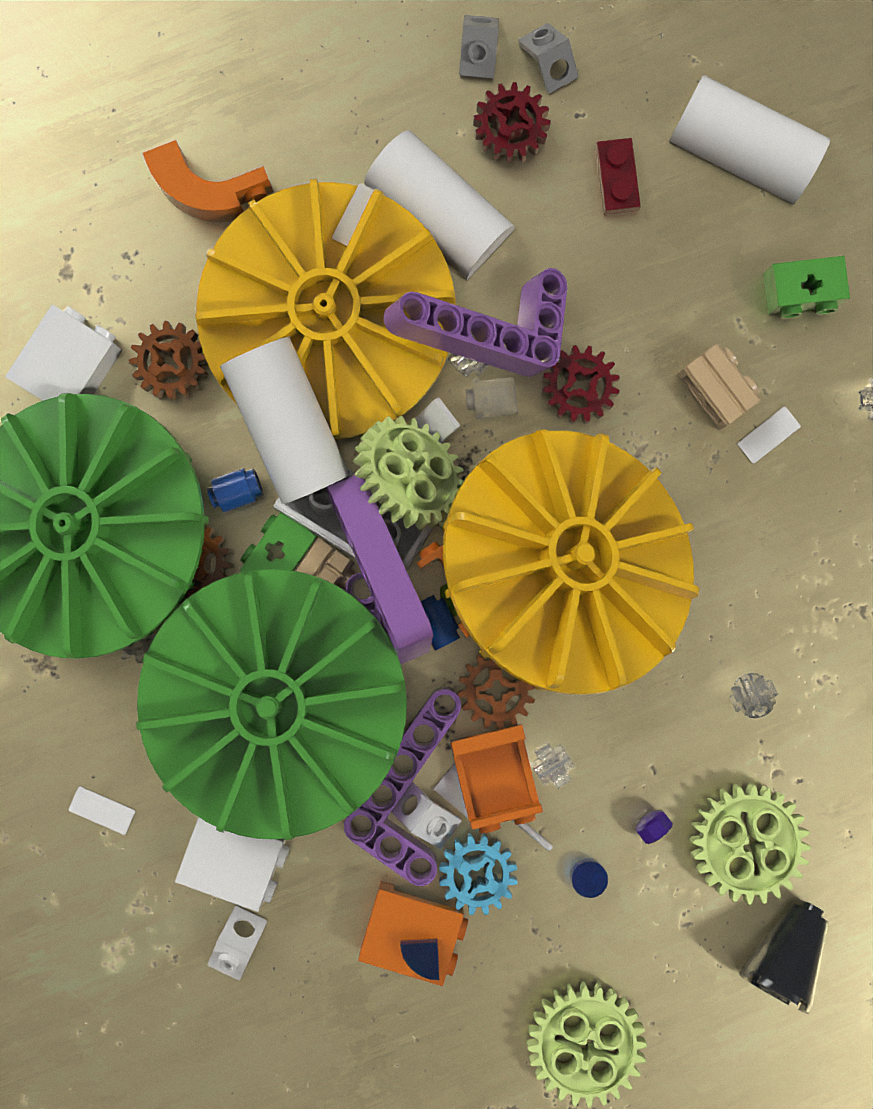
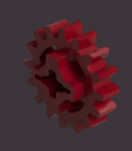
[473,82,551,164]
[541,345,620,424]

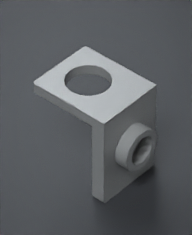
[459,15,499,78]
[518,23,578,93]

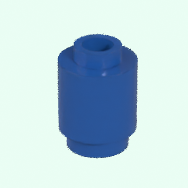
[207,468,264,513]
[420,595,460,651]

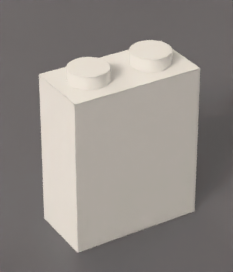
[5,304,122,401]
[175,817,290,912]

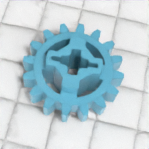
[439,833,518,915]

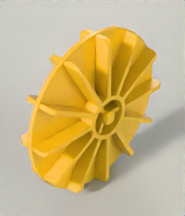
[195,178,456,440]
[442,429,700,695]

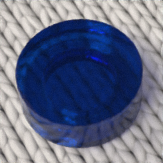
[570,859,608,898]

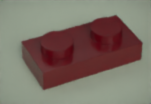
[595,138,641,215]

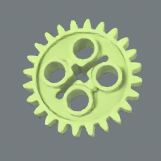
[353,416,464,530]
[689,783,811,905]
[527,981,647,1108]

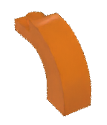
[143,140,274,222]

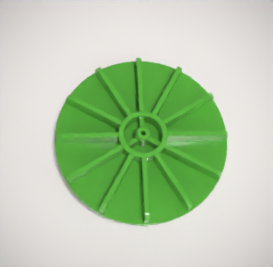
[0,393,209,659]
[136,569,407,840]

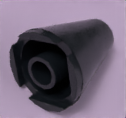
[739,901,828,1014]

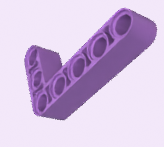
[384,268,567,377]
[326,475,433,664]
[344,687,461,886]

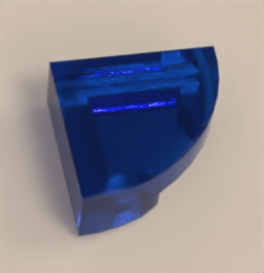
[400,939,440,980]

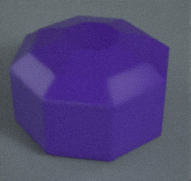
[635,810,673,844]

